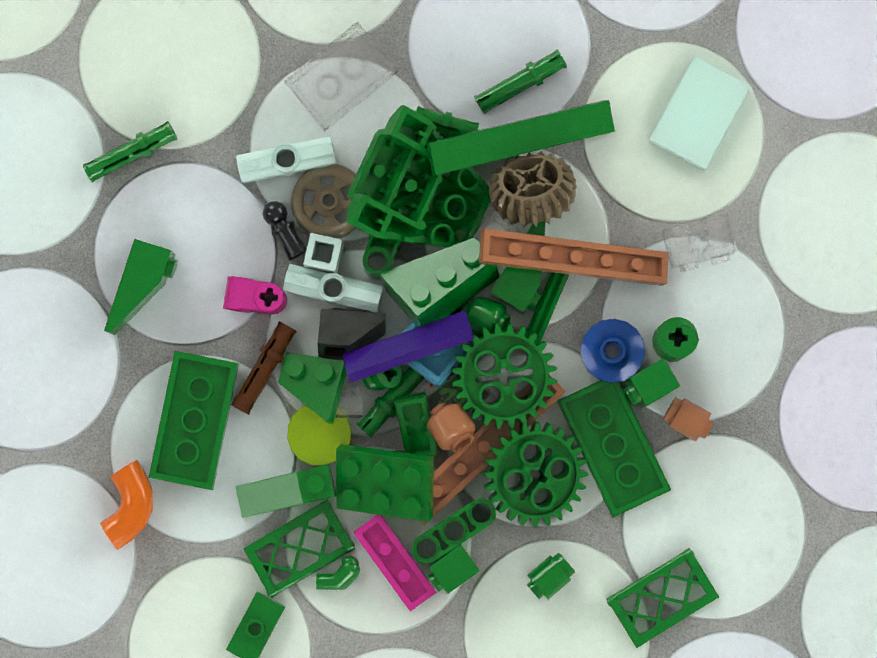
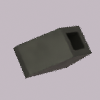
[317,308,386,360]

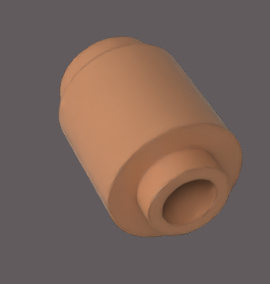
[663,397,714,441]

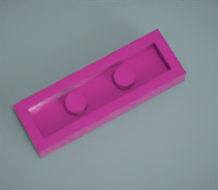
[353,515,437,612]

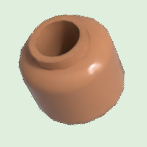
[427,402,475,452]

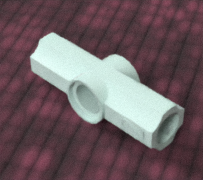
[236,136,336,184]
[283,264,384,313]

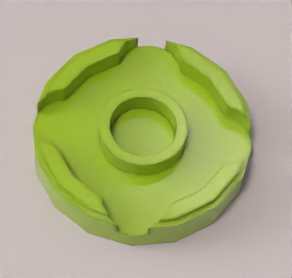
[287,405,352,466]

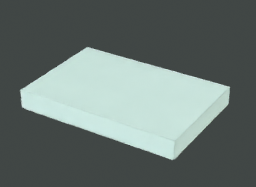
[649,56,751,171]

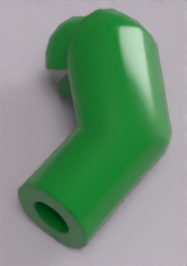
[316,556,360,590]

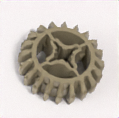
[489,151,577,228]

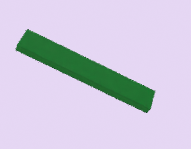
[426,100,615,175]

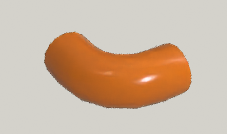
[100,460,153,550]

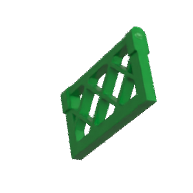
[243,500,355,598]
[606,548,719,648]

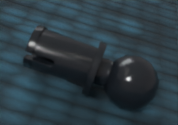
[262,201,307,261]

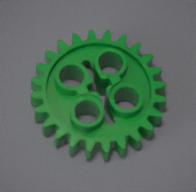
[451,322,557,429]
[482,421,588,527]

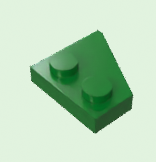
[278,352,347,424]

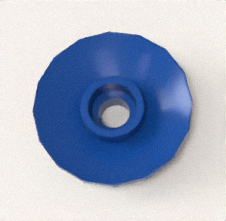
[580,319,645,383]

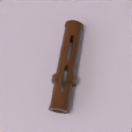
[231,321,297,415]

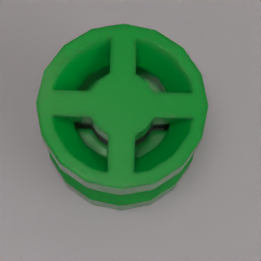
[362,366,402,391]

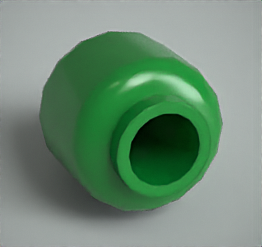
[462,296,511,338]

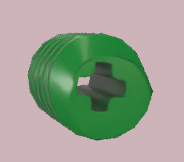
[652,317,699,362]

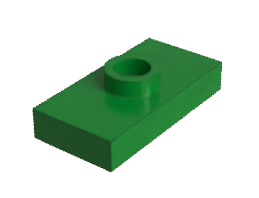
[394,392,438,456]
[226,591,286,658]

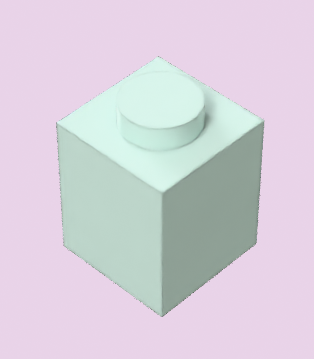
[303,233,344,274]

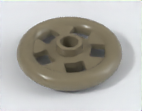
[291,164,356,238]

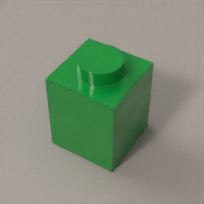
[428,544,480,594]

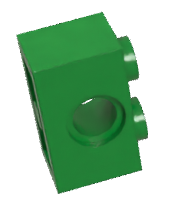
[623,358,680,409]

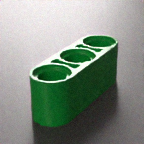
[412,499,496,563]

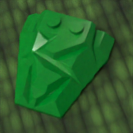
[347,105,491,247]

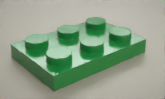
[336,444,434,522]

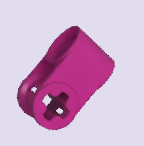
[223,276,287,315]

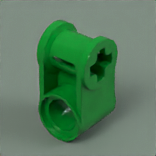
[362,235,403,279]

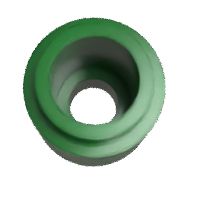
[526,552,575,600]

